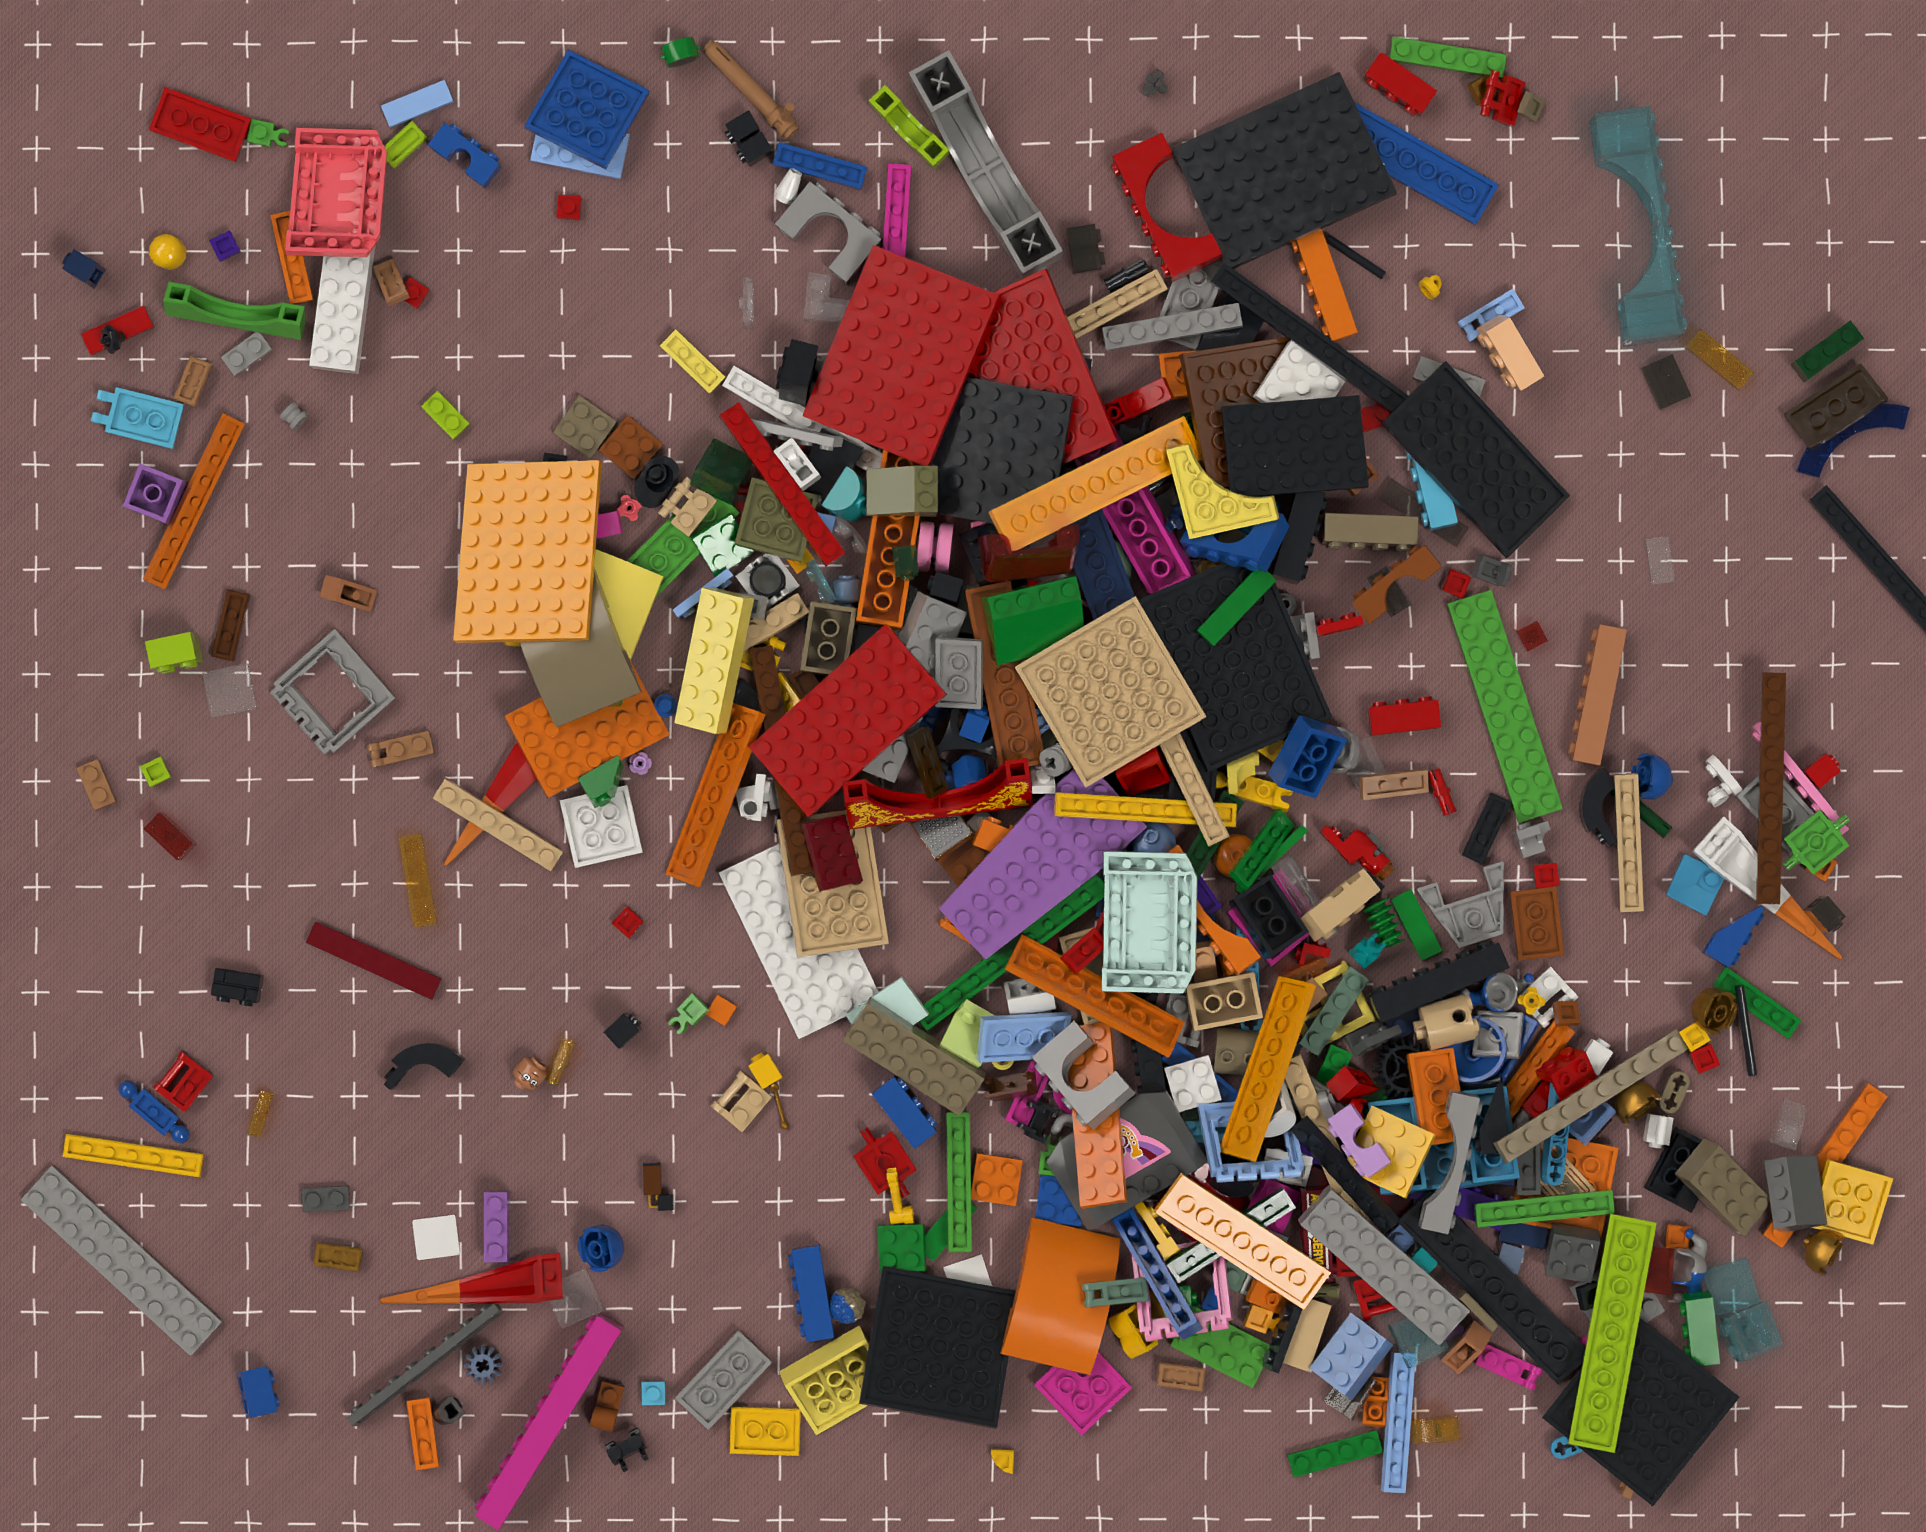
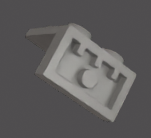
[1290,612,1320,661]

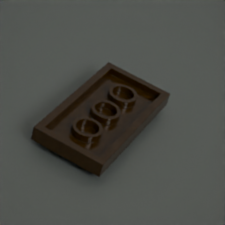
[1784,363,1888,451]

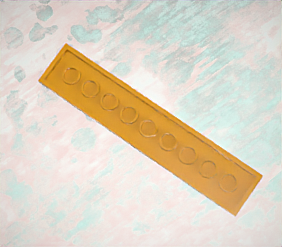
[988,416,1200,554]

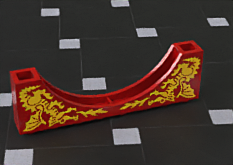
[843,758,1033,830]

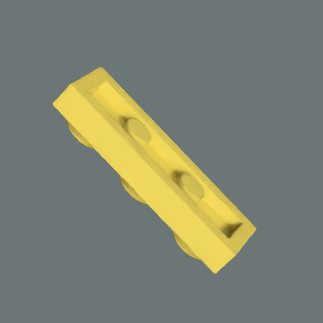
[660,329,726,394]

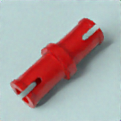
[1428,768,1457,816]

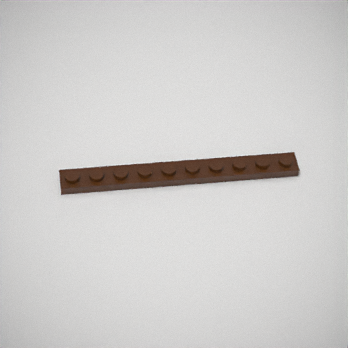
[749,645,814,876]
[1756,672,1786,904]

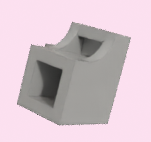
[1512,821,1551,858]

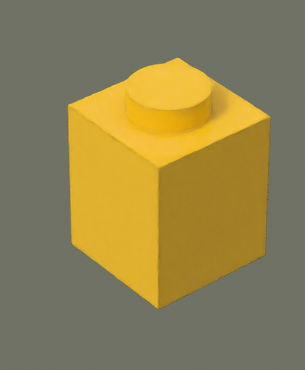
[748,1052,783,1089]

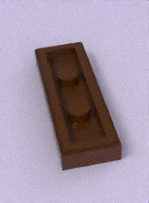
[211,589,250,662]

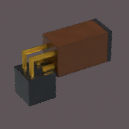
[643,1162,674,1211]

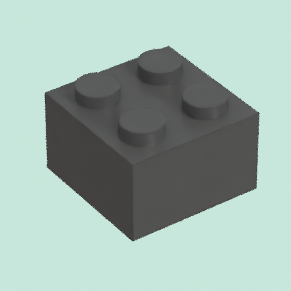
[1544,1222,1600,1283]

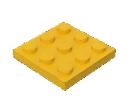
[1347,1106,1436,1198]
[1811,1159,1893,1245]

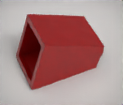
[1116,745,1171,797]

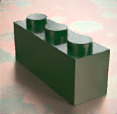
[1790,320,1864,382]

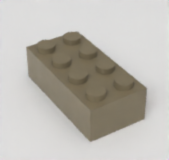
[1321,513,1418,552]
[1675,1139,1771,1236]

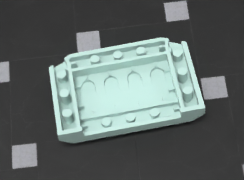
[1102,851,1198,993]

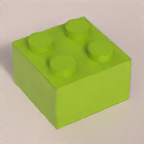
[145,632,203,674]

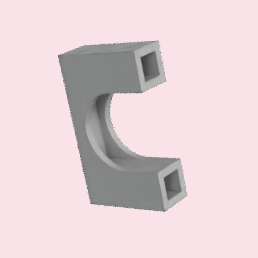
[775,182,882,285]
[1032,1021,1136,1130]

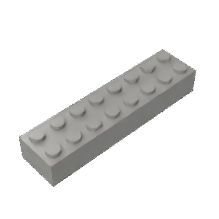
[862,591,967,783]
[1298,1185,1470,1345]

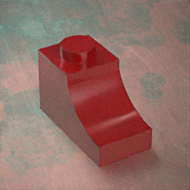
[1326,1066,1378,1104]

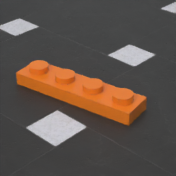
[270,211,314,305]

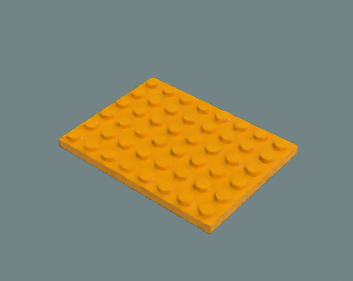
[453,460,602,643]

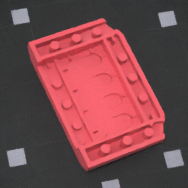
[285,128,387,258]

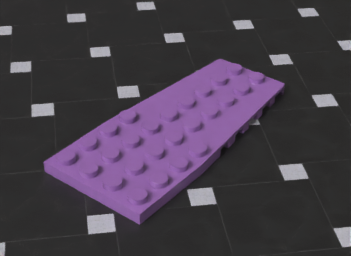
[939,768,1147,959]

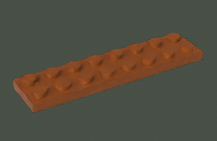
[964,580,1043,767]

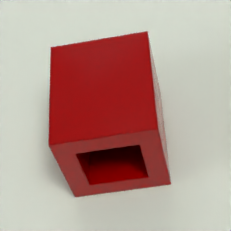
[1802,754,1841,789]

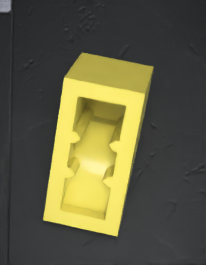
[1227,752,1259,794]

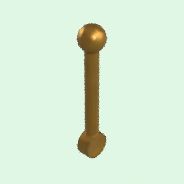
[770,1083,789,1130]

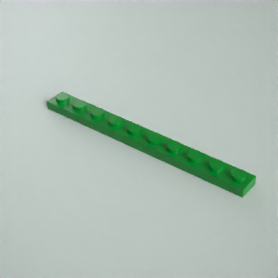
[920,873,1105,1031]

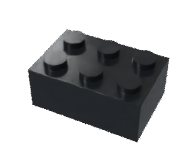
[959,523,1028,589]
[1228,874,1309,960]

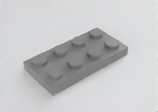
[1159,261,1224,350]
[1735,775,1814,865]
[675,1330,772,1430]

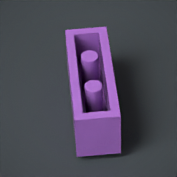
[484,1191,510,1262]

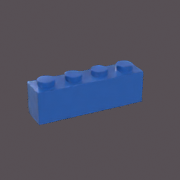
[788,1244,835,1342]

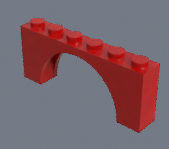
[1111,133,1222,282]

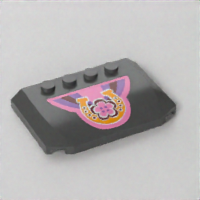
[1047,1091,1208,1230]

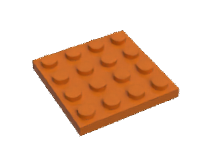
[1513,1138,1619,1239]

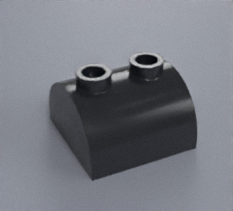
[1209,1145,1265,1198]

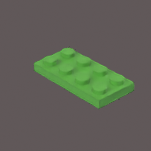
[1170,1307,1270,1388]

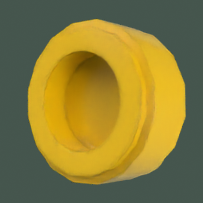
[1418,275,1442,300]

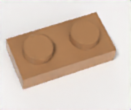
[76,759,117,811]

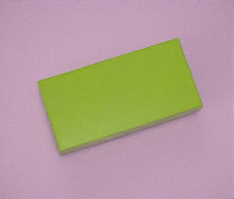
[384,121,428,169]

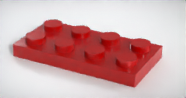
[149,87,252,163]

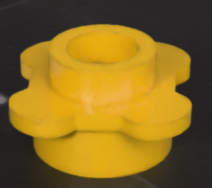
[1517,987,1545,1015]

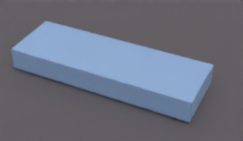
[381,80,454,128]

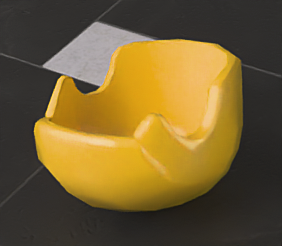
[149,234,187,270]

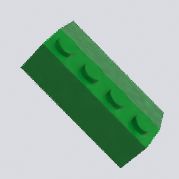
[981,576,1084,665]

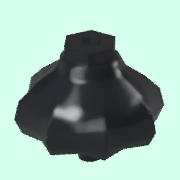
[100,325,125,354]

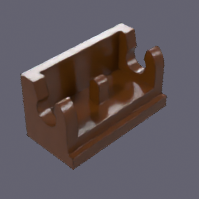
[984,1071,1038,1102]

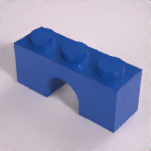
[428,123,502,189]

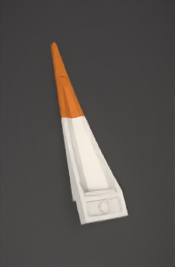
[1692,817,1842,959]

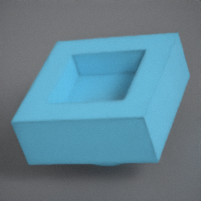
[642,1381,666,1405]

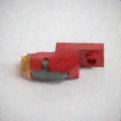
[1319,825,1395,881]

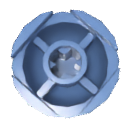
[1130,822,1177,853]

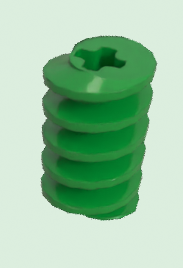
[1363,897,1405,948]

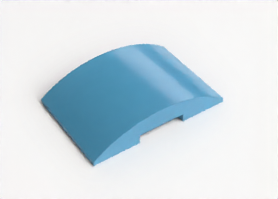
[1368,1086,1520,1195]

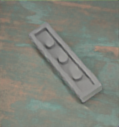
[751,419,843,451]

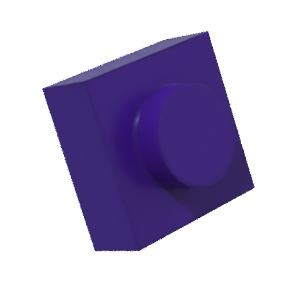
[209,230,241,262]

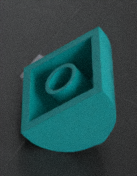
[822,466,866,522]

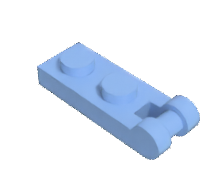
[1457,289,1525,342]

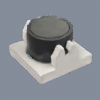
[735,554,800,612]

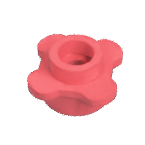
[617,495,642,521]

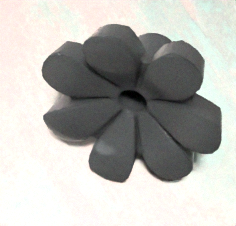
[1142,69,1168,97]

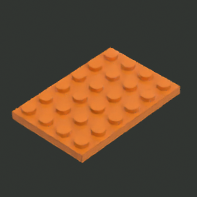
[504,661,670,799]

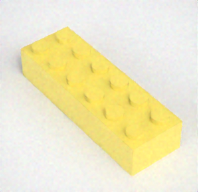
[674,587,754,734]

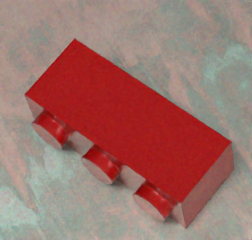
[1364,52,1437,117]
[1367,696,1441,736]

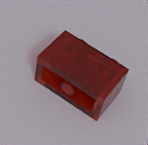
[143,812,197,861]

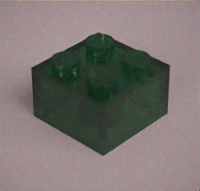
[690,438,753,505]

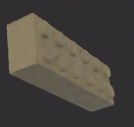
[843,997,986,1116]

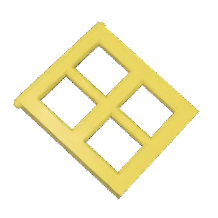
[1301,960,1375,1053]

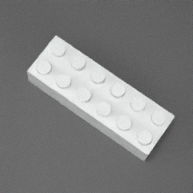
[309,245,376,374]

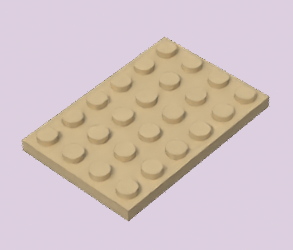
[776,810,889,958]

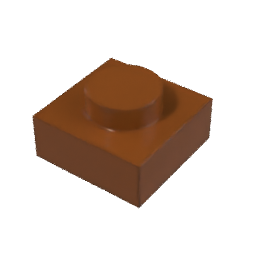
[1552,1001,1580,1026]

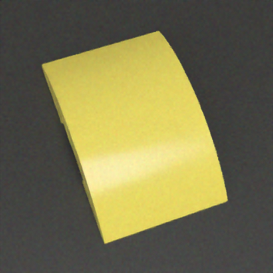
[594,550,664,661]

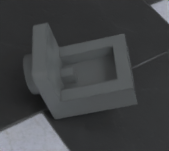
[1472,555,1512,587]

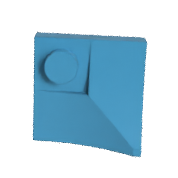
[1666,854,1724,916]

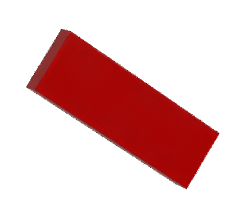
[81,306,154,356]

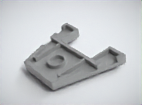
[1417,861,1504,948]

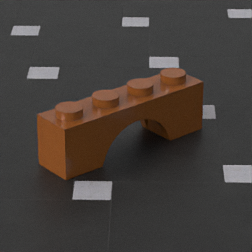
[1352,544,1443,625]

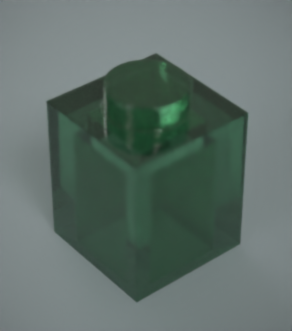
[891,545,919,581]

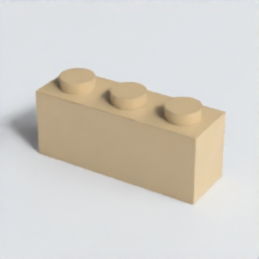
[1283,1298,1331,1372]

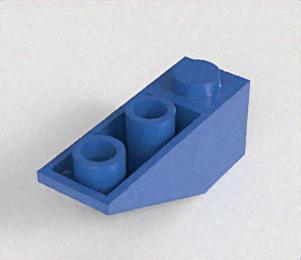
[1702,906,1764,967]

